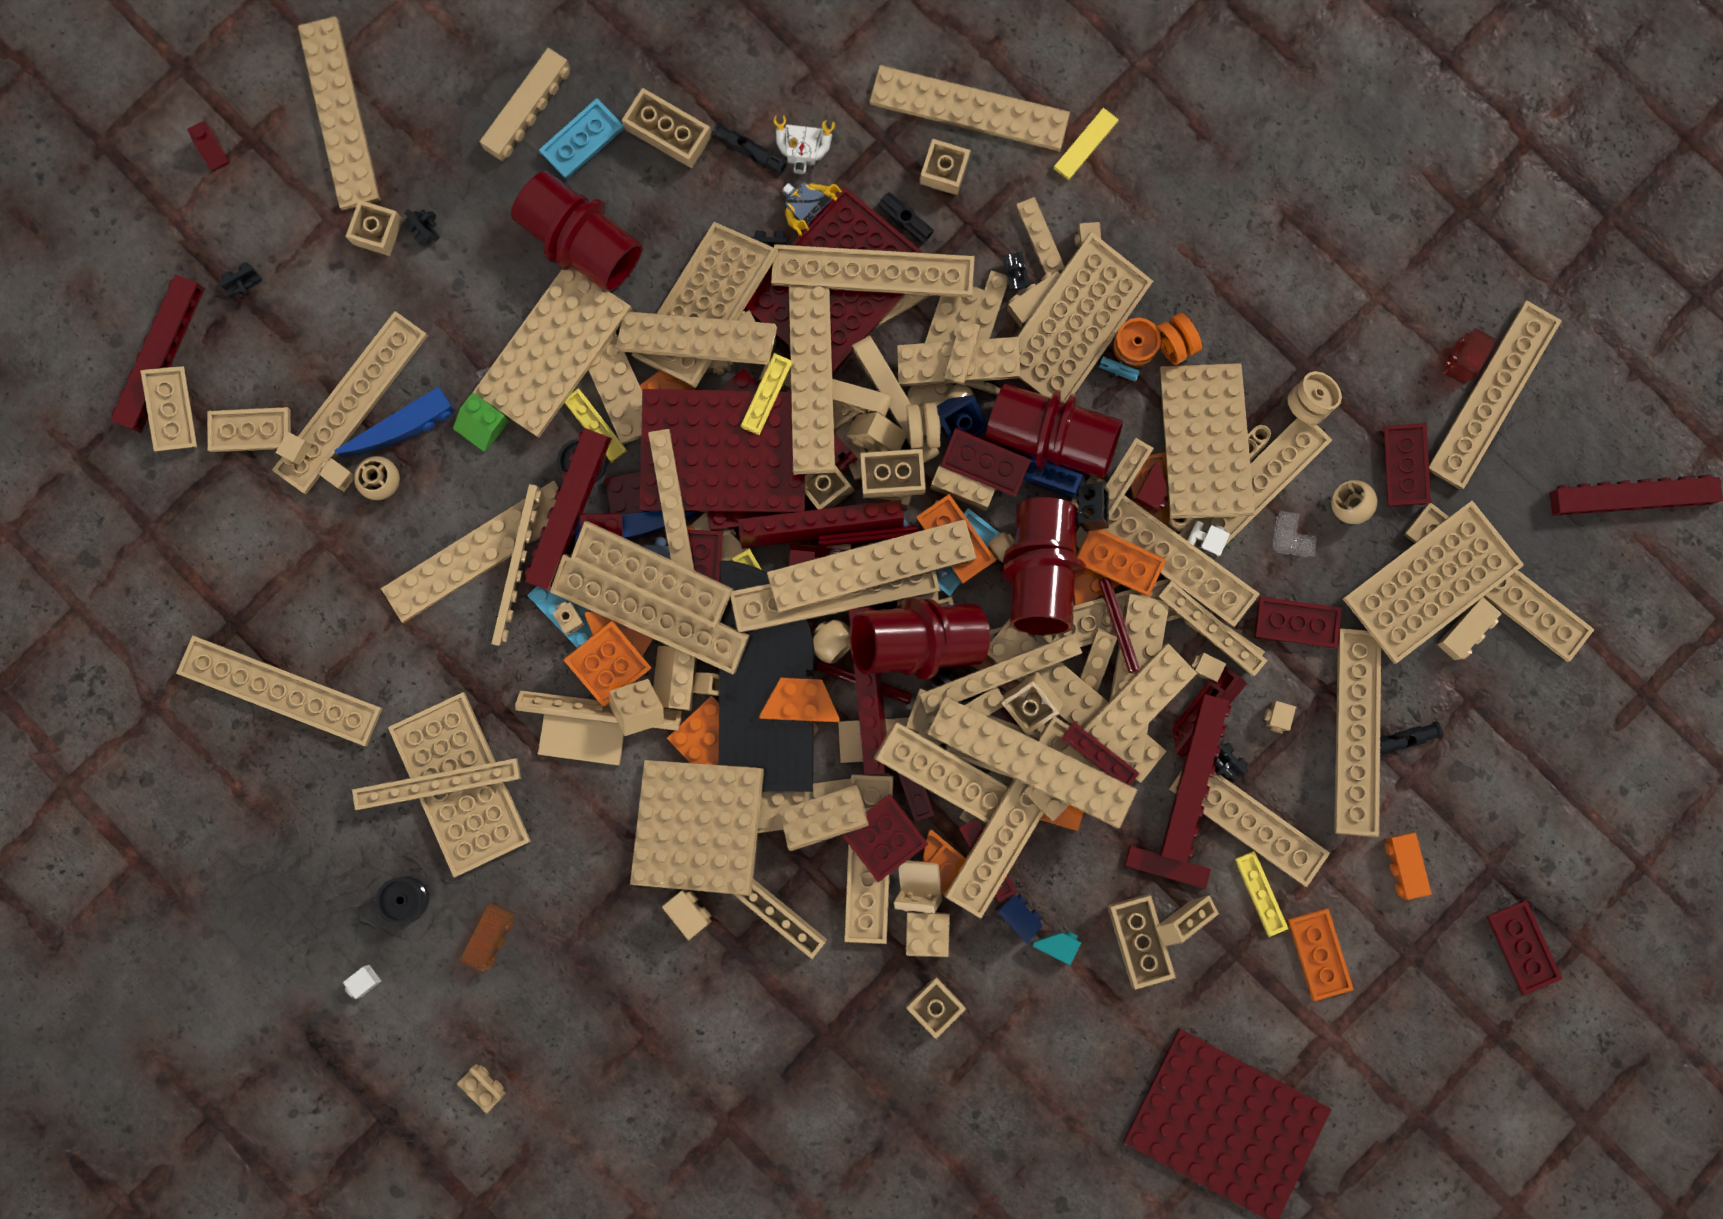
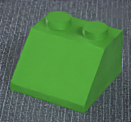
[453,392,509,453]

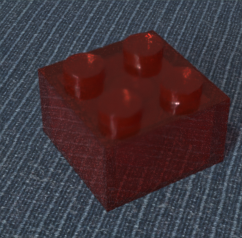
[1443,328,1497,384]

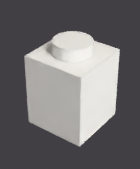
[343,965,381,999]

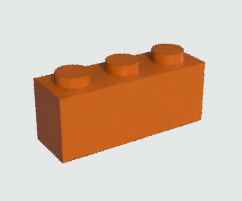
[1385,832,1432,900]

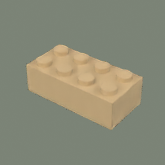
[621,88,712,169]
[1107,894,1176,990]

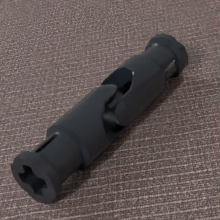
[711,122,788,176]
[1380,721,1443,756]

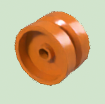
[1156,312,1202,365]
[1113,318,1161,368]

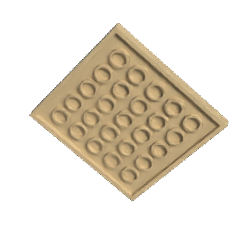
[630,760,764,896]

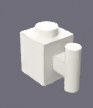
[1187,521,1230,559]

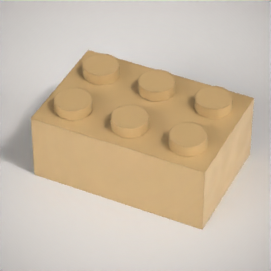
[860,449,925,498]

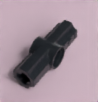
[878,192,934,244]

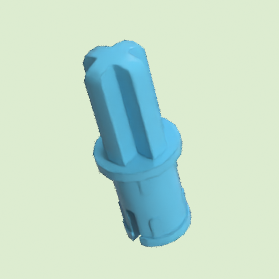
[1099,356,1140,381]

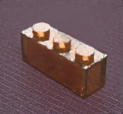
[460,902,515,972]

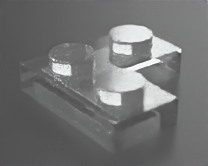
[1272,511,1317,558]

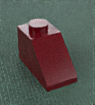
[187,120,230,172]
[1134,462,1168,512]

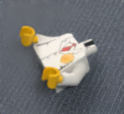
[774,115,836,174]

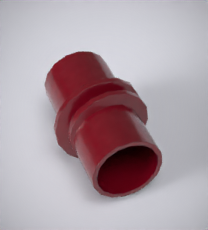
[511,171,643,292]
[986,384,1123,479]
[1003,497,1086,636]
[850,597,990,680]

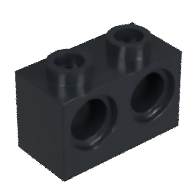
[1076,482,1109,531]

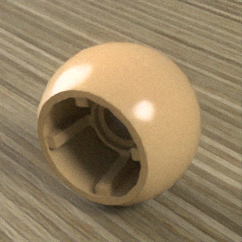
[354,456,400,500]
[1331,480,1377,524]
[813,619,850,664]

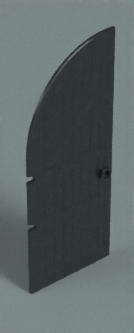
[719,560,814,792]

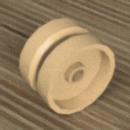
[1287,371,1342,424]
[906,402,941,450]

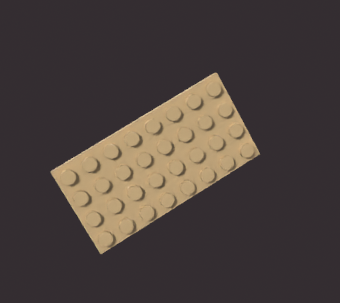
[631,222,779,388]
[1016,232,1153,402]
[473,267,632,438]
[1160,363,1255,519]
[1343,501,1524,664]
[388,692,531,878]

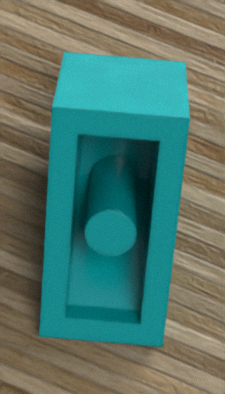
[1031,931,1081,965]

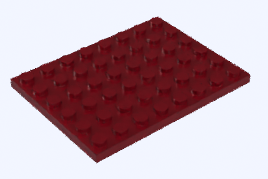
[744,187,923,375]
[639,389,805,513]
[1123,1028,1332,1219]

